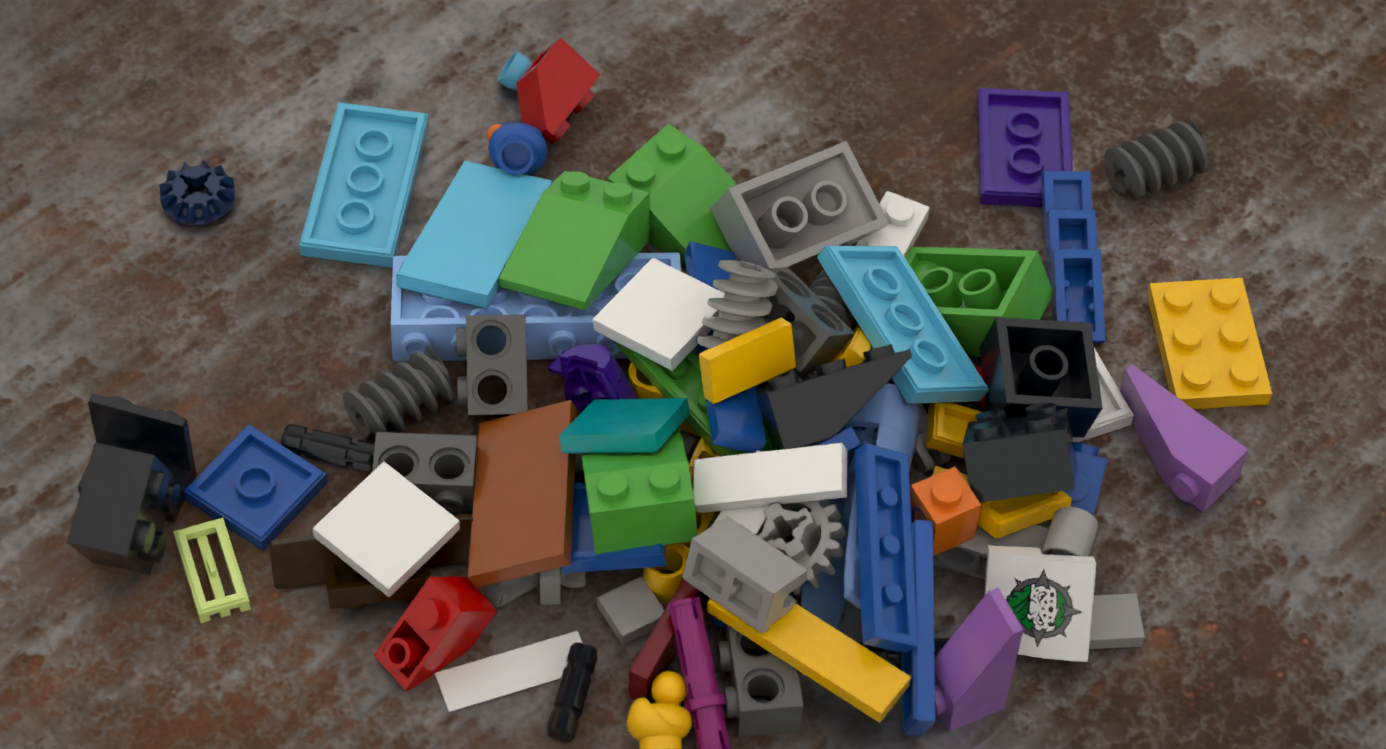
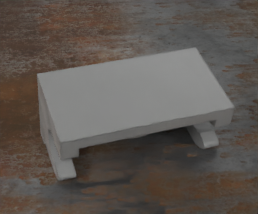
[682,516,808,634]

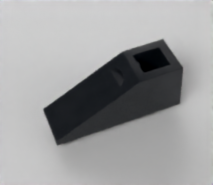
[756,344,912,450]

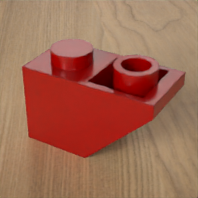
[516,37,600,144]
[374,576,498,690]

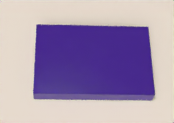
[977,88,1073,207]

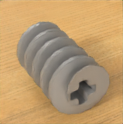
[696,260,778,349]

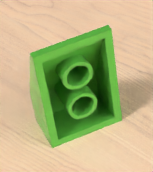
[607,124,738,268]
[499,171,650,310]
[905,247,1054,357]
[581,427,697,554]

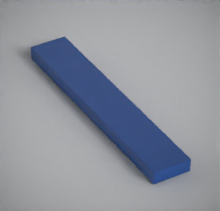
[684,241,766,453]

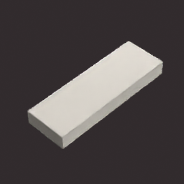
[693,443,847,513]

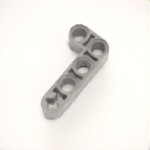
[933,507,1098,580]

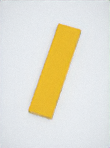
[707,599,911,723]

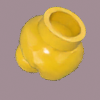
[626,671,693,749]

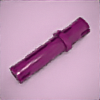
[668,597,732,749]

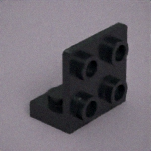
[78,394,197,523]

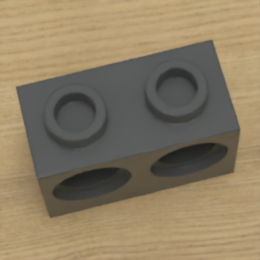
[761,267,855,373]
[456,314,528,417]
[372,432,477,515]
[717,625,804,737]

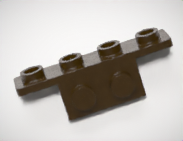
[269,513,474,609]

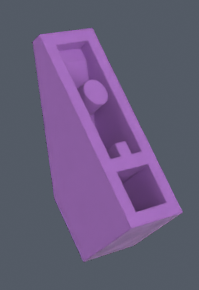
[1120,364,1248,512]
[935,588,1023,731]

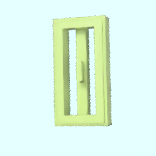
[173,518,251,623]

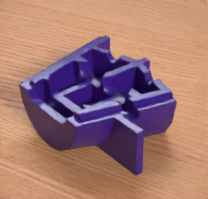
[547,343,638,411]

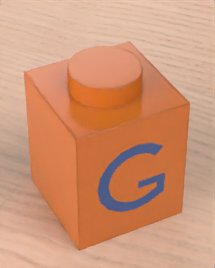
[910,467,981,556]

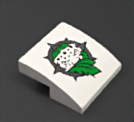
[984,545,1096,662]

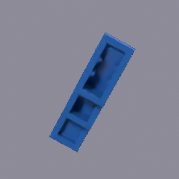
[1041,171,1105,343]

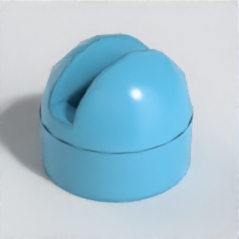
[497,51,532,91]

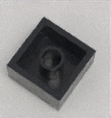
[979,317,1103,438]
[962,403,1077,503]
[67,443,180,575]

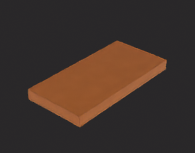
[468,400,578,588]

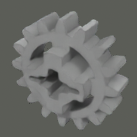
[756,499,847,595]

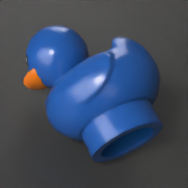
[487,122,548,175]

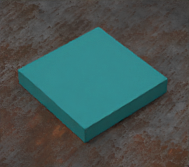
[559,398,690,454]

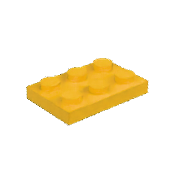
[1147,278,1272,409]

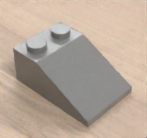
[710,141,890,274]

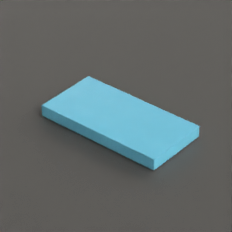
[299,102,429,268]
[396,161,553,309]
[817,246,989,404]

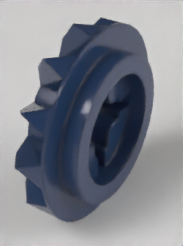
[159,160,236,225]

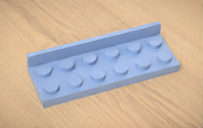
[391,252,681,361]

